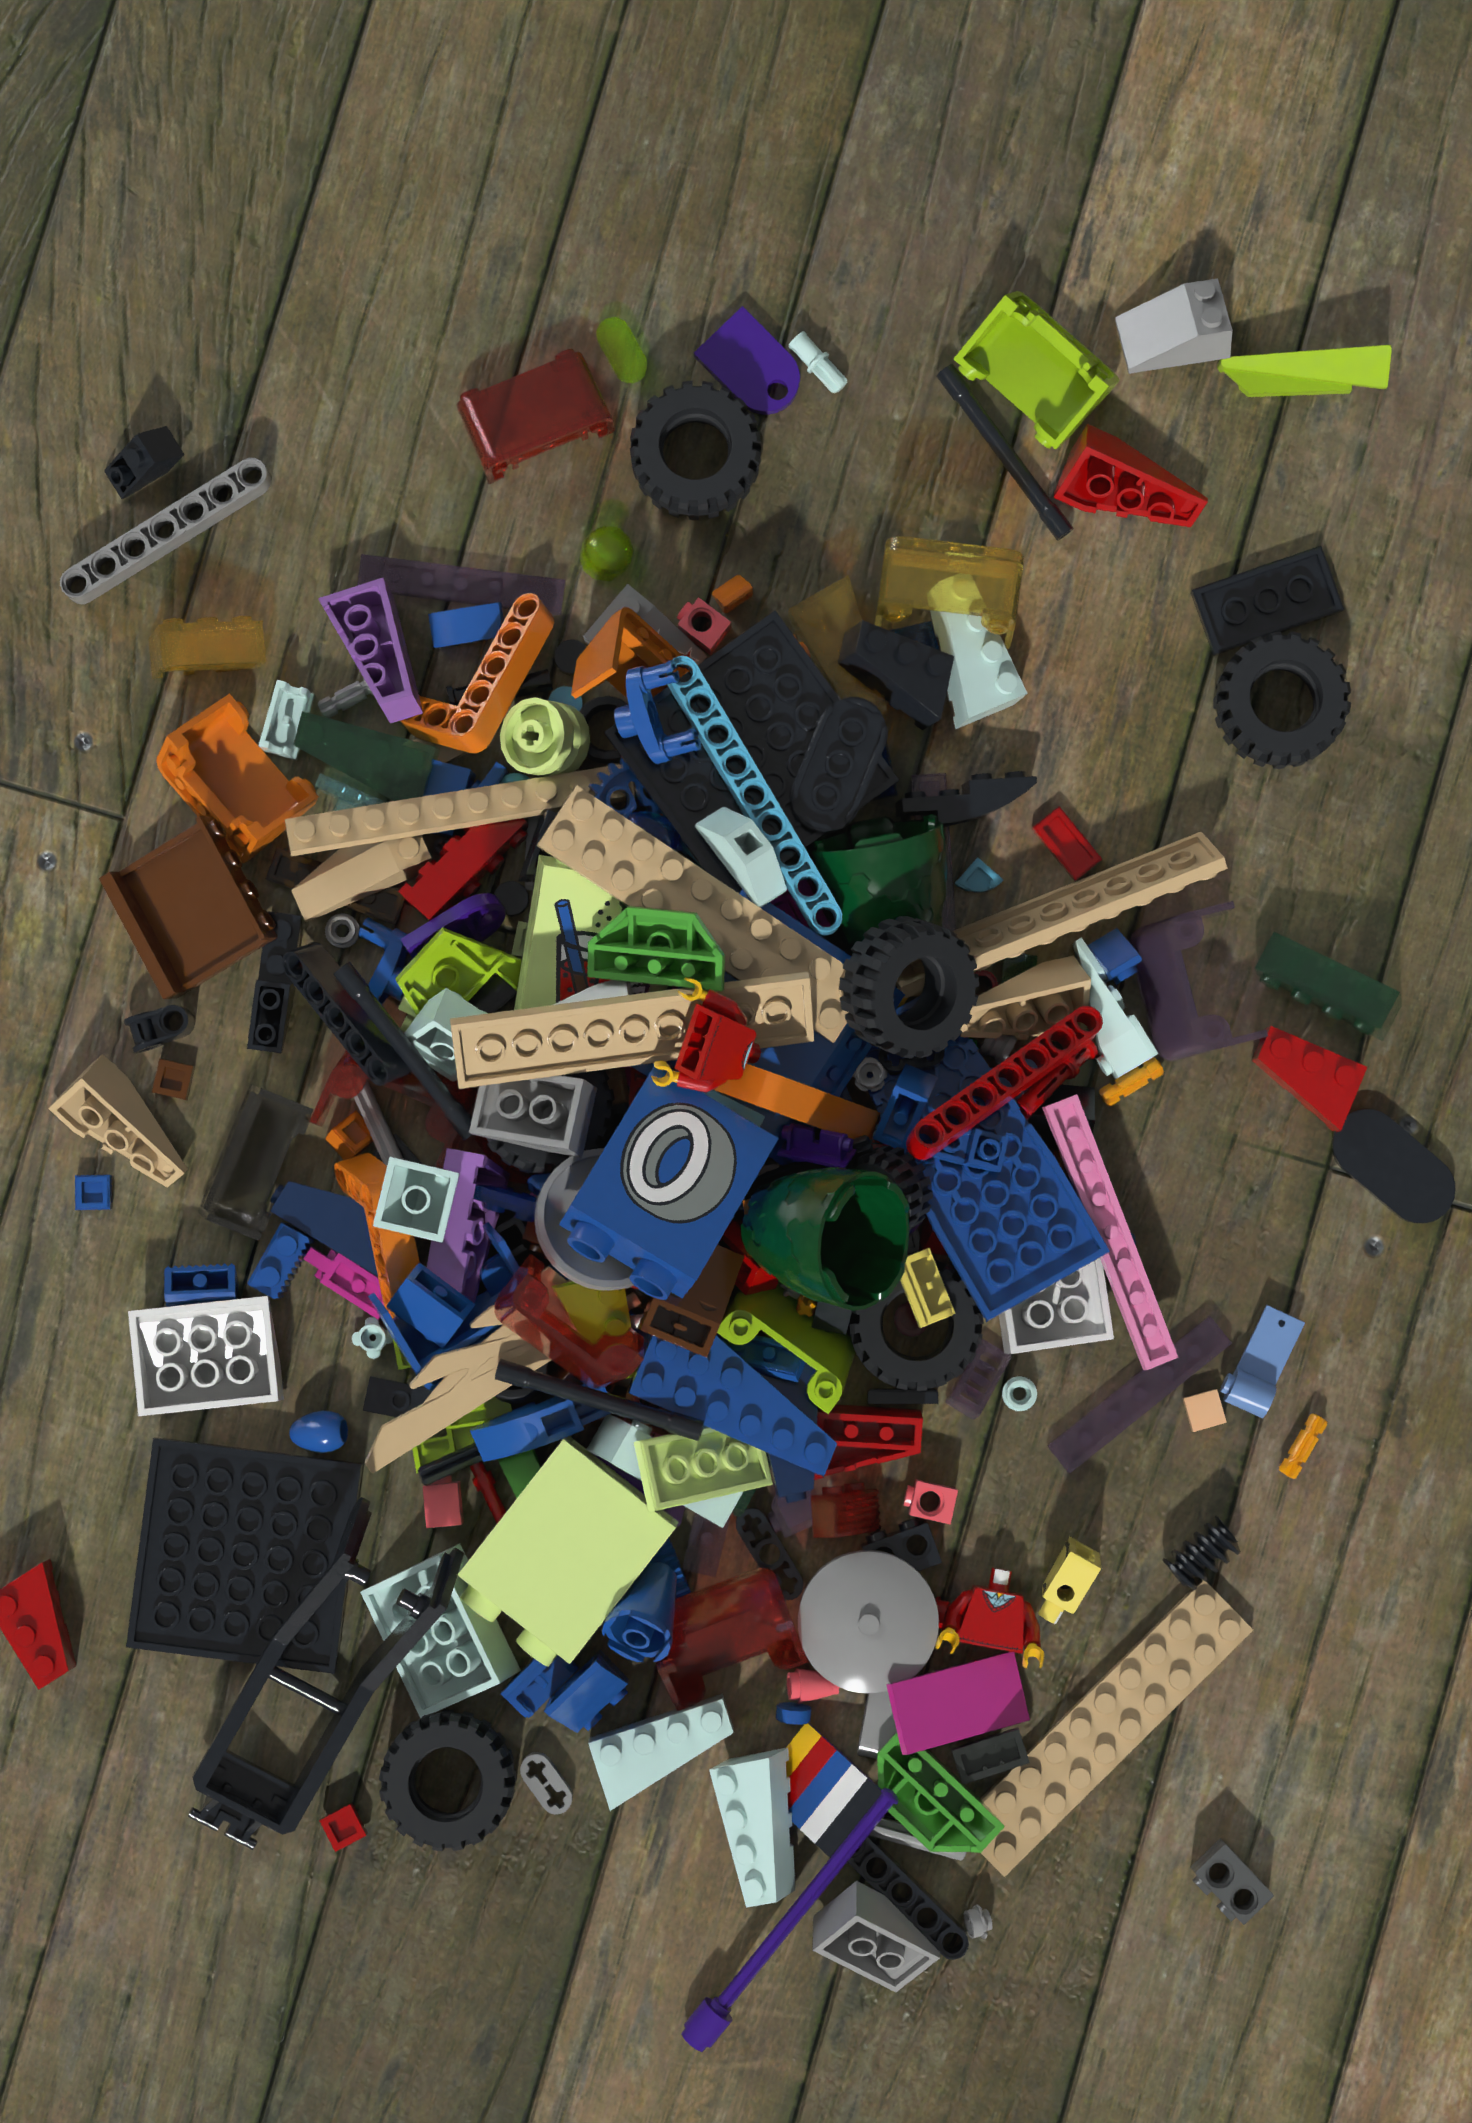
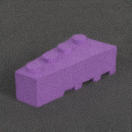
[318,578,423,724]
[427,1148,510,1303]

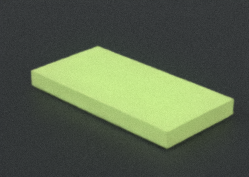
[634,1427,773,1512]

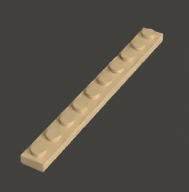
[285,764,635,856]

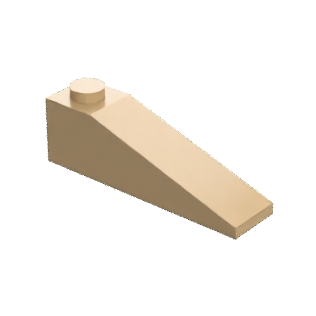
[48,1054,188,1188]

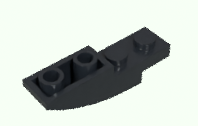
[895,771,1037,827]
[247,911,303,1053]

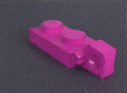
[304,1247,384,1320]

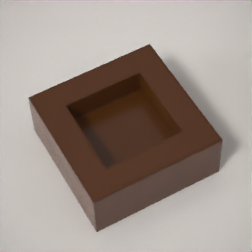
[152,1059,195,1100]

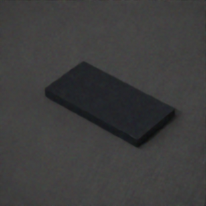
[1190,546,1344,656]

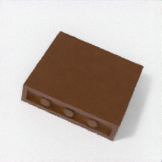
[99,816,278,999]

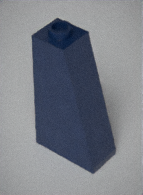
[270,1181,378,1276]
[760,1363,818,1504]

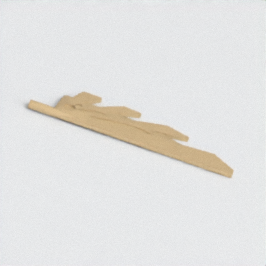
[365,1267,641,1473]

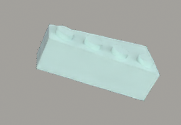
[588,1694,734,1811]

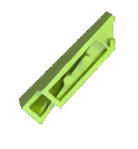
[1217,345,1392,397]

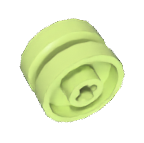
[500,697,590,777]

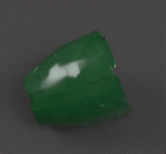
[806,814,948,959]
[741,1167,910,1311]

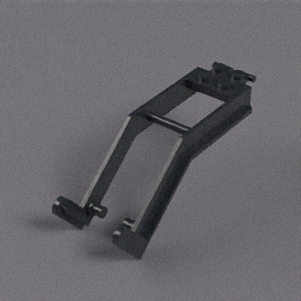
[188,1497,464,1850]

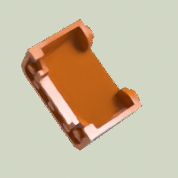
[156,693,319,863]

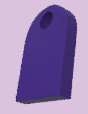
[694,306,800,415]
[401,893,506,958]

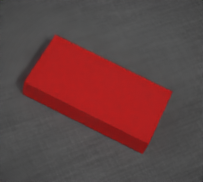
[1032,806,1102,882]

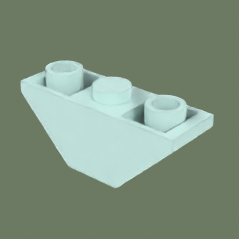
[695,807,787,908]

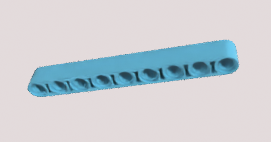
[666,656,842,936]

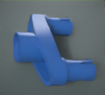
[614,660,701,764]
[358,917,408,1005]

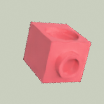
[677,597,731,655]
[423,1475,464,1528]
[903,1479,958,1525]

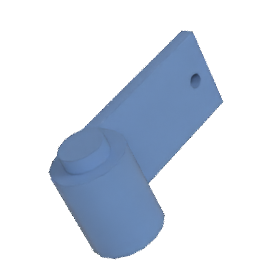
[1220,1304,1305,1418]

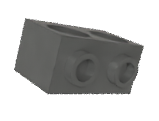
[1191,1838,1274,1925]

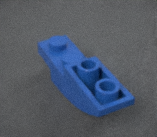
[470,1377,611,1462]

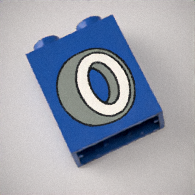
[559,1067,779,1300]

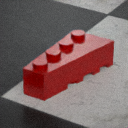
[398,818,528,921]

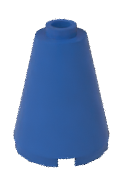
[602,1562,677,1662]

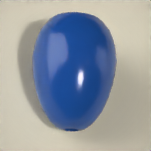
[289,1410,348,1453]

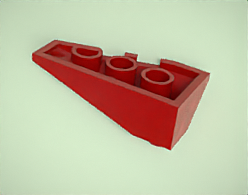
[1054,424,1208,527]

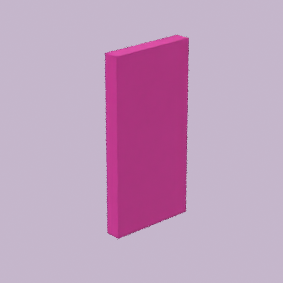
[886,1651,1030,1755]

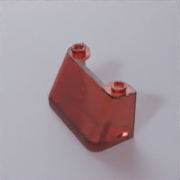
[456,349,615,484]
[494,1254,644,1389]
[654,1568,808,1711]

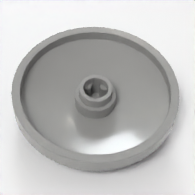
[535,1148,634,1291]
[797,1550,939,1693]

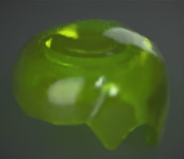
[579,525,634,581]

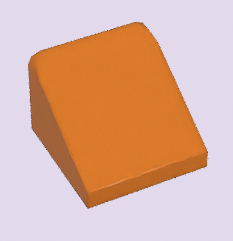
[712,575,753,613]
[326,1110,373,1160]

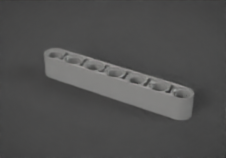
[60,458,271,604]

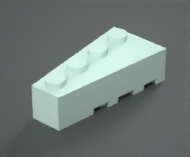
[927,569,1028,729]
[586,1414,744,1528]
[709,1747,796,1908]

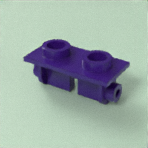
[777,1123,857,1168]

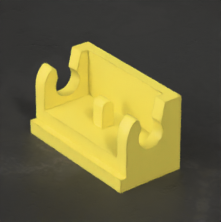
[900,1248,956,1328]

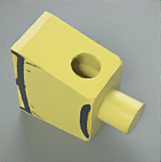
[1038,1536,1101,1624]

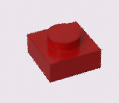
[319,1802,368,1852]

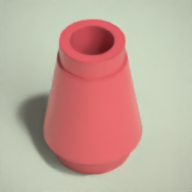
[787,1668,839,1704]

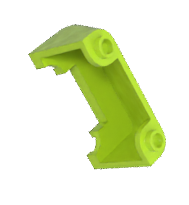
[954,291,1119,450]
[717,1282,855,1414]

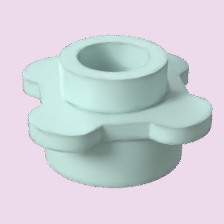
[352,1317,393,1359]

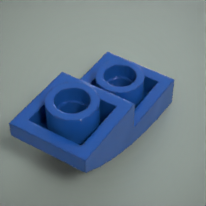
[428,602,504,648]
[930,1129,1009,1172]

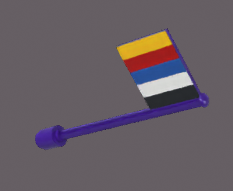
[681,1722,898,2052]

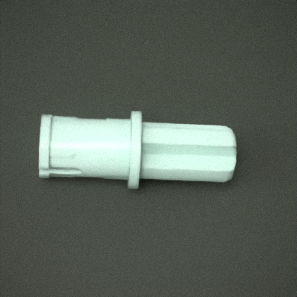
[788,331,847,393]

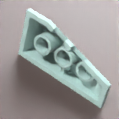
[1072,937,1158,1079]

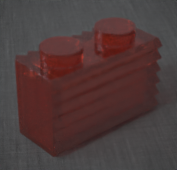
[810,1482,882,1538]

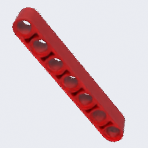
[906,1006,1103,1160]

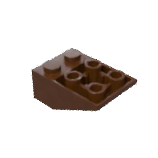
[638,1245,744,1358]

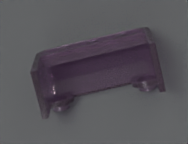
[1129,901,1268,1061]

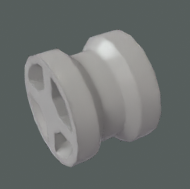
[978,1035,1017,1065]

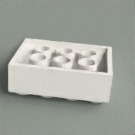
[999,1258,1114,1354]
[128,1296,284,1416]

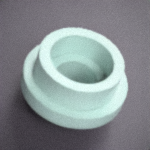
[1002,1376,1037,1411]

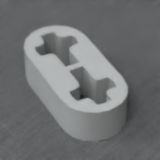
[520,1752,573,1814]

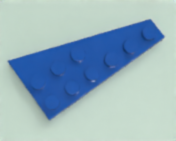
[627,1335,837,1476]

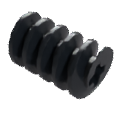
[1162,1515,1241,1590]

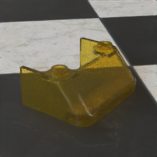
[874,536,1024,649]

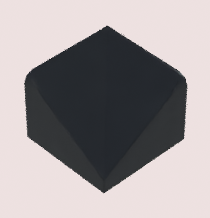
[495,1214,528,1258]

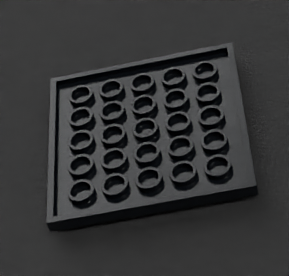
[604,611,899,893]
[126,1437,363,1674]

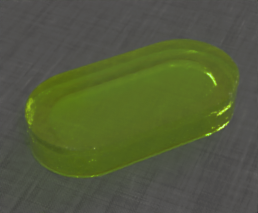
[596,317,647,383]

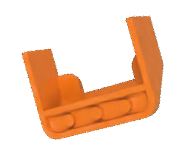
[571,607,689,699]

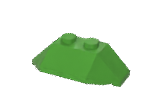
[587,906,725,991]
[877,1732,1005,1853]

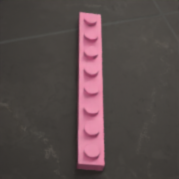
[1042,1094,1179,1370]

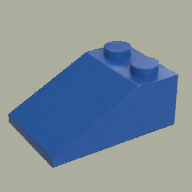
[544,1649,629,1733]

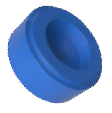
[776,1702,811,1725]

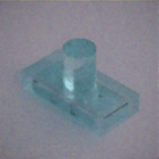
[315,773,385,811]

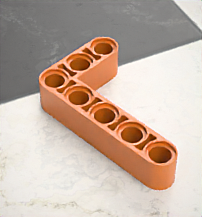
[400,593,555,753]
[713,1064,881,1141]
[334,1152,420,1319]

